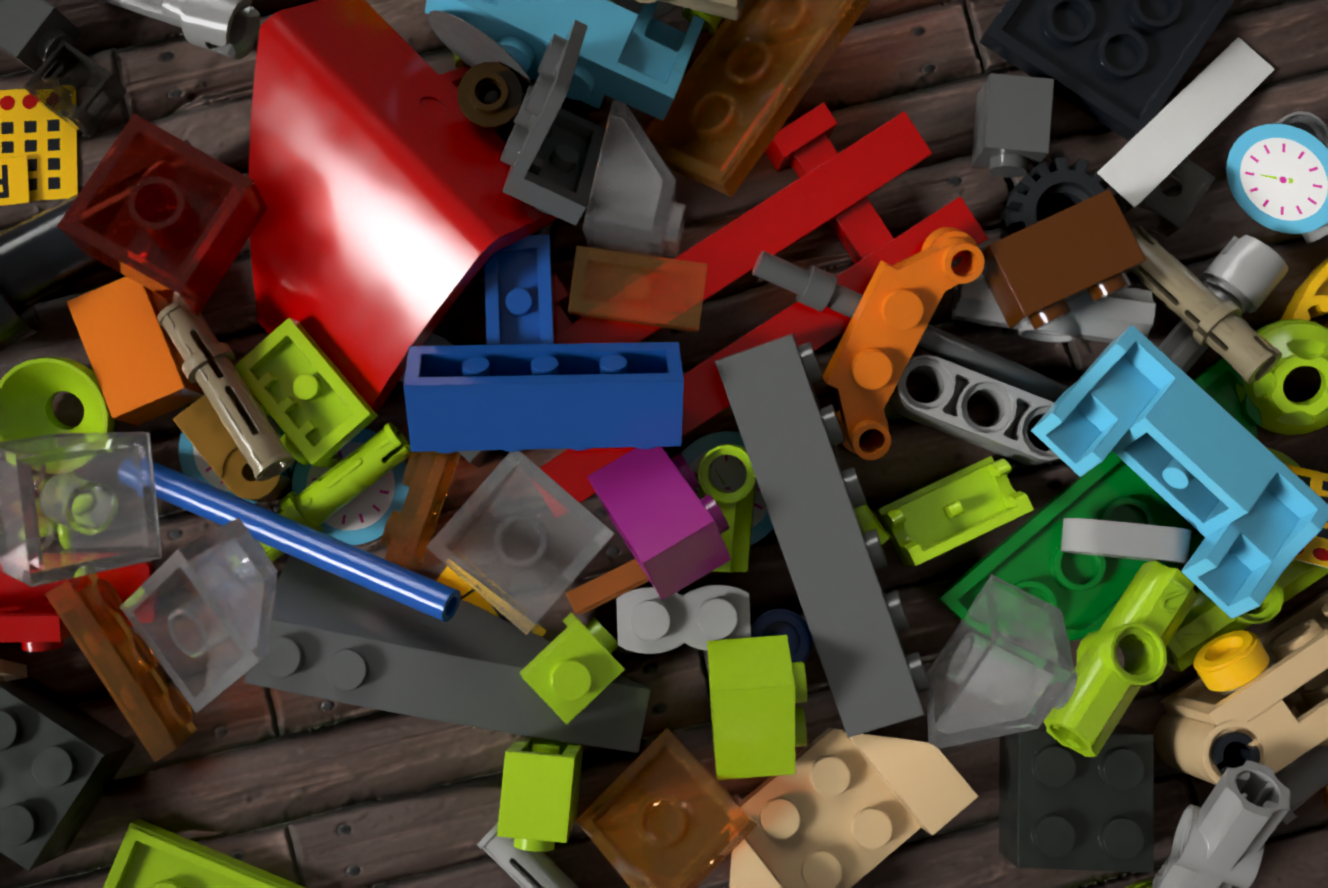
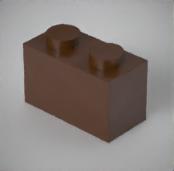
[982,189,1146,330]

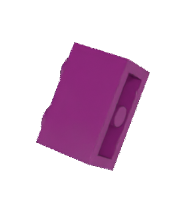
[587,447,731,601]

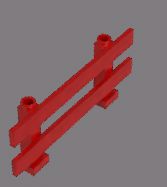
[531,102,988,516]

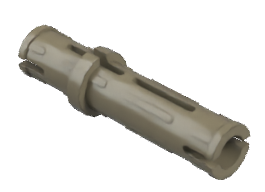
[1131,225,1282,384]
[157,298,294,481]

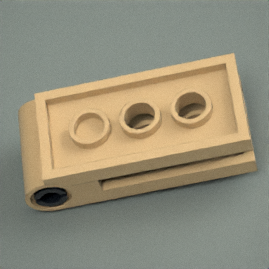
[1154,589,1328,785]

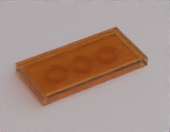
[635,0,871,197]

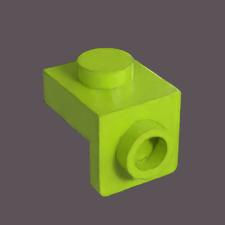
[519,612,625,725]

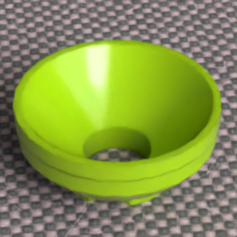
[1235,319,1328,435]
[0,357,115,474]

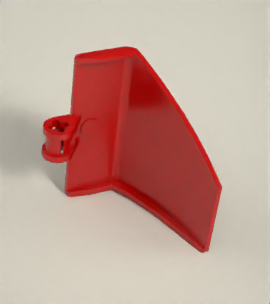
[248,0,558,413]

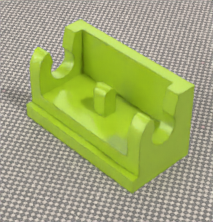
[877,456,1034,567]

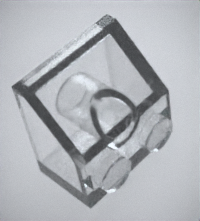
[582,100,686,272]
[0,432,162,587]
[426,451,615,635]
[120,518,278,713]
[927,574,1077,749]

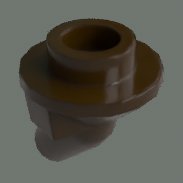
[458,62,523,133]

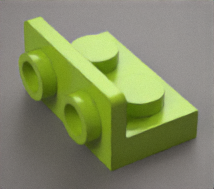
[235,317,378,468]

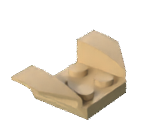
[729,727,979,888]

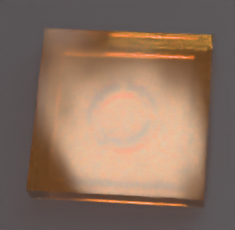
[576,728,758,888]

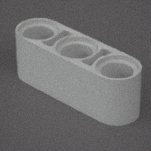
[889,354,1060,466]

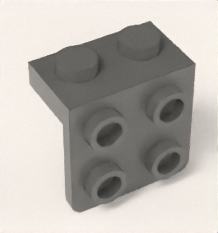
[500,20,607,226]

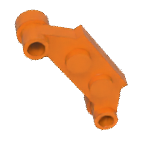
[823,227,985,460]

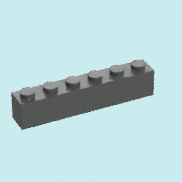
[715,332,931,738]

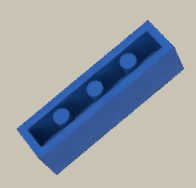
[403,342,684,453]

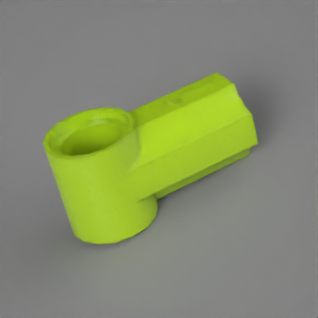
[698,443,756,573]

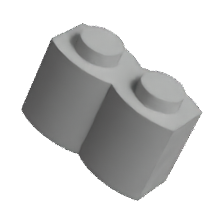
[616,584,751,654]

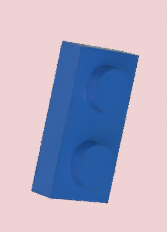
[484,234,555,345]

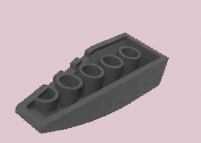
[244,555,651,753]

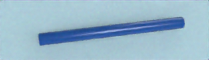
[119,454,461,622]

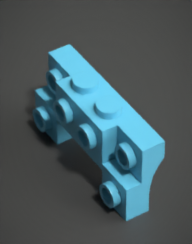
[424,0,705,121]
[1031,325,1328,619]

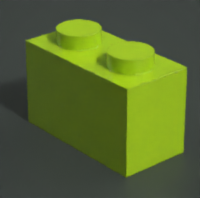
[707,635,807,780]
[497,735,584,852]

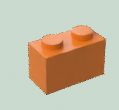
[66,271,204,426]

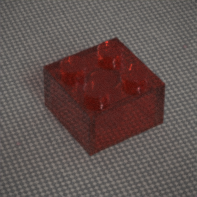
[57,114,268,316]

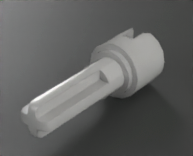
[100,0,260,59]
[1158,235,1289,373]

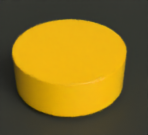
[1193,630,1270,692]

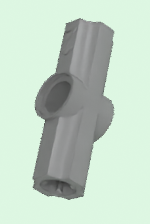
[950,273,1156,343]
[1152,760,1290,888]

